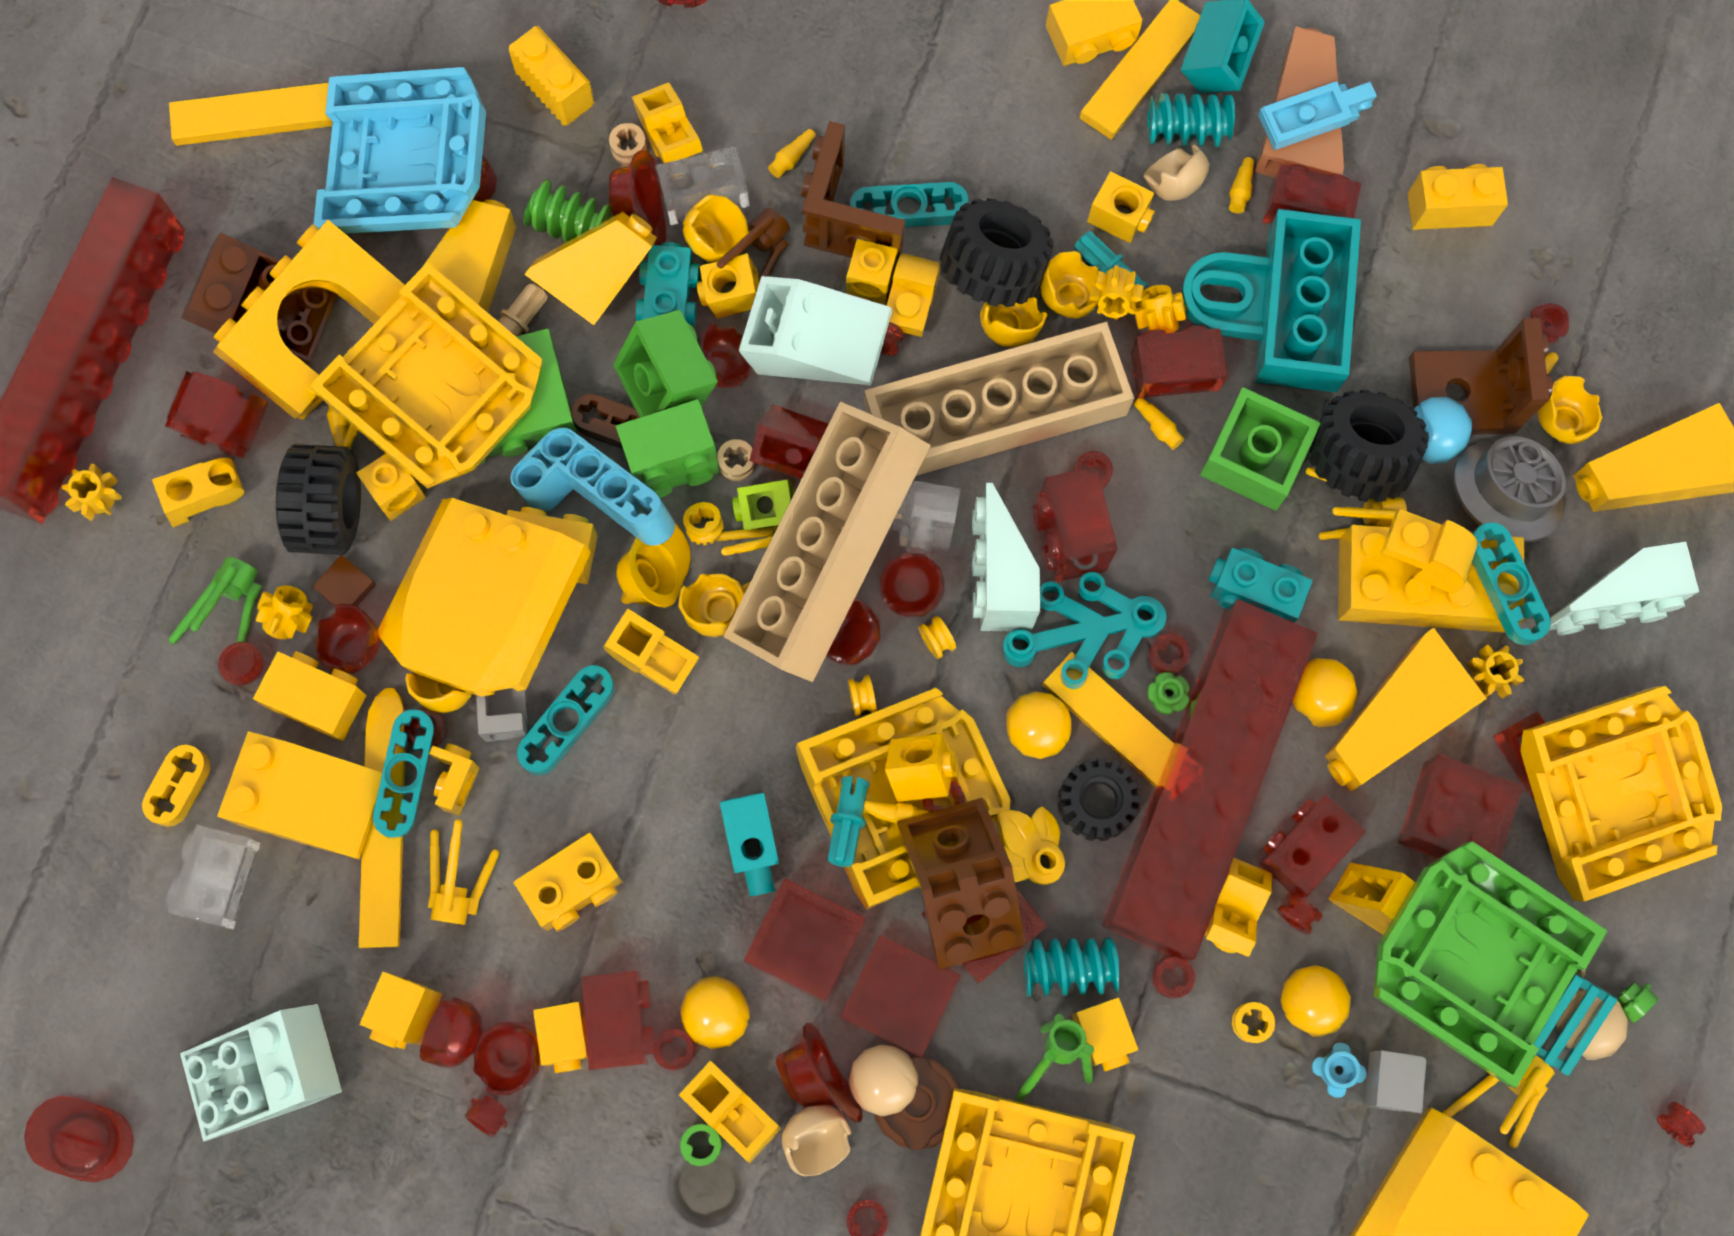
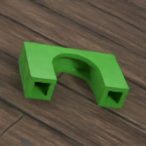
[478,329,577,466]

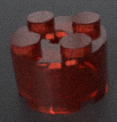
[165,371,269,459]

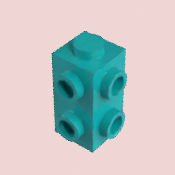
[636,242,700,327]
[1208,548,1313,629]

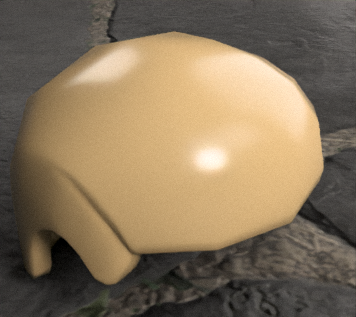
[1143,145,1209,201]
[1556,990,1628,1060]
[849,1044,918,1116]
[781,1105,851,1177]

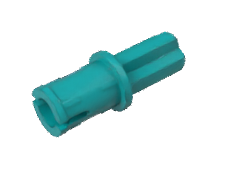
[1074,231,1148,291]
[827,776,870,867]

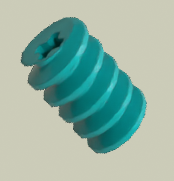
[1147,93,1235,147]
[1024,937,1119,997]

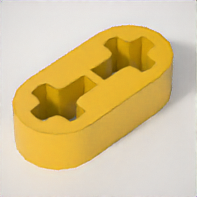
[142,745,211,827]

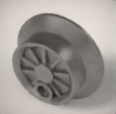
[1453,436,1566,543]

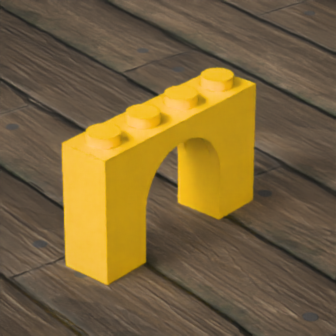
[213,220,405,419]

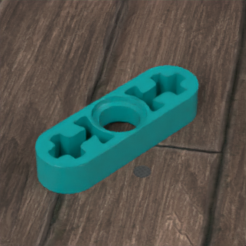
[850,182,968,227]
[1472,522,1551,645]
[517,665,615,775]
[373,710,434,838]

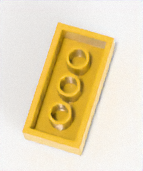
[1338,525,1525,633]

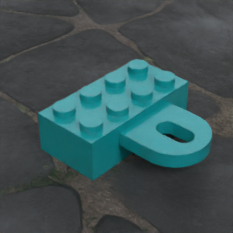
[1181,209,1361,393]

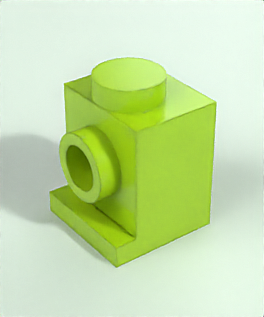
[733,478,795,530]

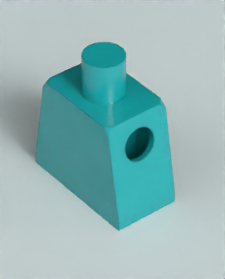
[719,792,779,896]

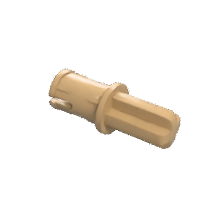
[498,283,548,337]

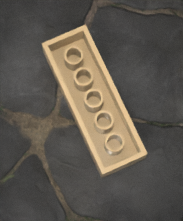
[863,322,1134,476]
[723,402,931,682]

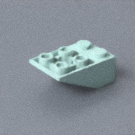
[739,276,893,386]
[972,483,1040,632]
[1549,542,1699,635]
[180,1004,342,1142]

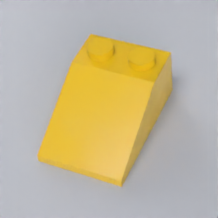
[217,731,382,860]

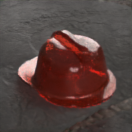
[609,150,666,246]
[776,1023,863,1123]
[24,1096,134,1182]

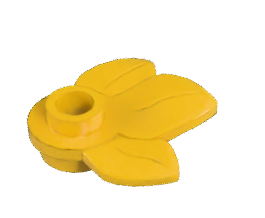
[997,807,1065,885]

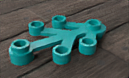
[1002,572,1166,689]

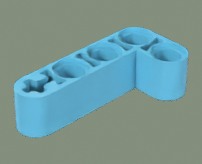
[510,428,675,546]

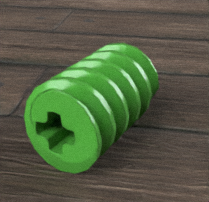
[523,179,612,243]

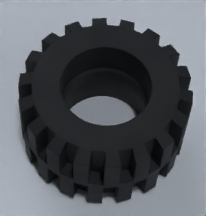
[939,198,1054,307]
[1309,390,1429,502]
[276,444,361,555]

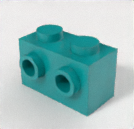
[1180,0,1265,93]

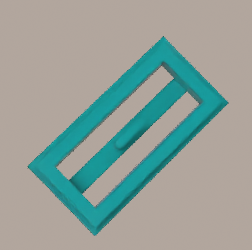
[1534,973,1617,1077]

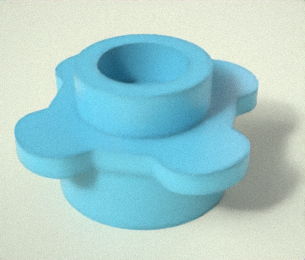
[1311,1043,1366,1098]

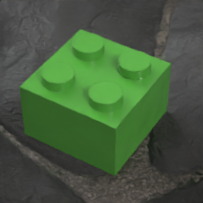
[613,310,718,418]
[1199,387,1321,511]
[616,399,720,498]

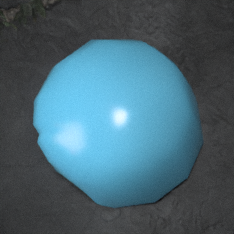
[1414,397,1472,464]

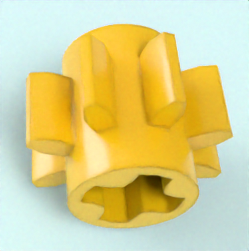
[1089,266,1143,320]
[1135,285,1186,337]
[61,464,122,521]
[256,585,313,639]
[1467,645,1524,699]

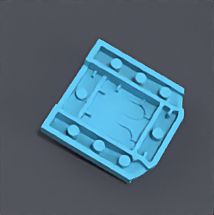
[313,67,486,234]

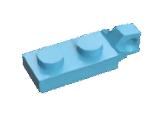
[1258,81,1377,150]

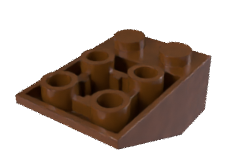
[181,232,338,363]

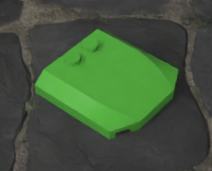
[1374,841,1607,1088]

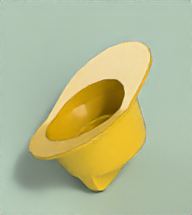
[616,523,691,608]

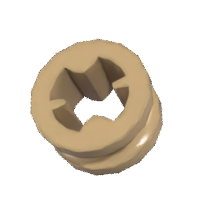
[609,123,647,165]
[717,439,756,481]

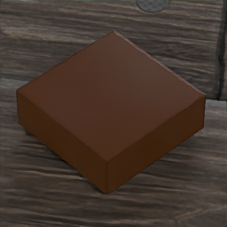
[312,555,376,617]

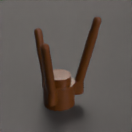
[710,208,790,281]

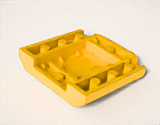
[309,262,543,489]
[376,498,591,697]
[1520,686,1722,902]
[795,688,1010,910]
[920,1088,1135,1236]
[1350,1108,1589,1236]

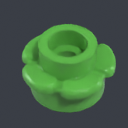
[1147,672,1190,714]
[1616,981,1659,1023]

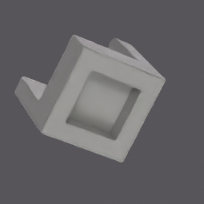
[476,688,529,742]
[1365,1050,1426,1113]

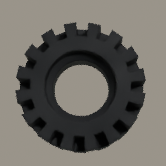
[1058,758,1141,841]

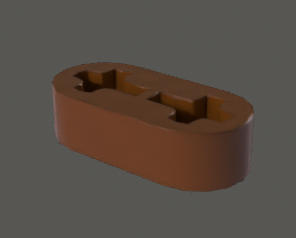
[571,394,640,449]

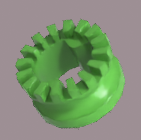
[680,1124,722,1166]

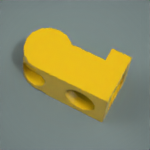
[152,458,245,528]

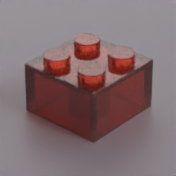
[1032,467,1118,582]
[1398,754,1524,860]
[743,878,866,1004]

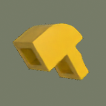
[1381,509,1478,594]
[1201,856,1272,957]

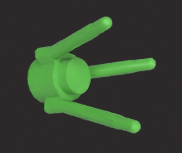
[168,557,262,649]
[1016,1014,1094,1101]

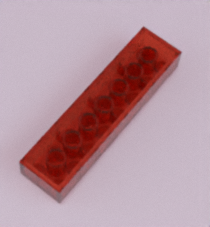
[0,177,185,524]
[1102,599,1318,961]

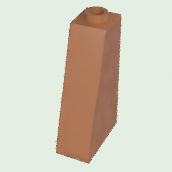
[1254,26,1344,193]

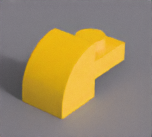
[632,82,703,166]
[887,253,941,337]
[603,608,699,695]
[679,1060,782,1163]

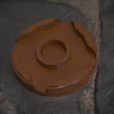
[874,1057,960,1150]

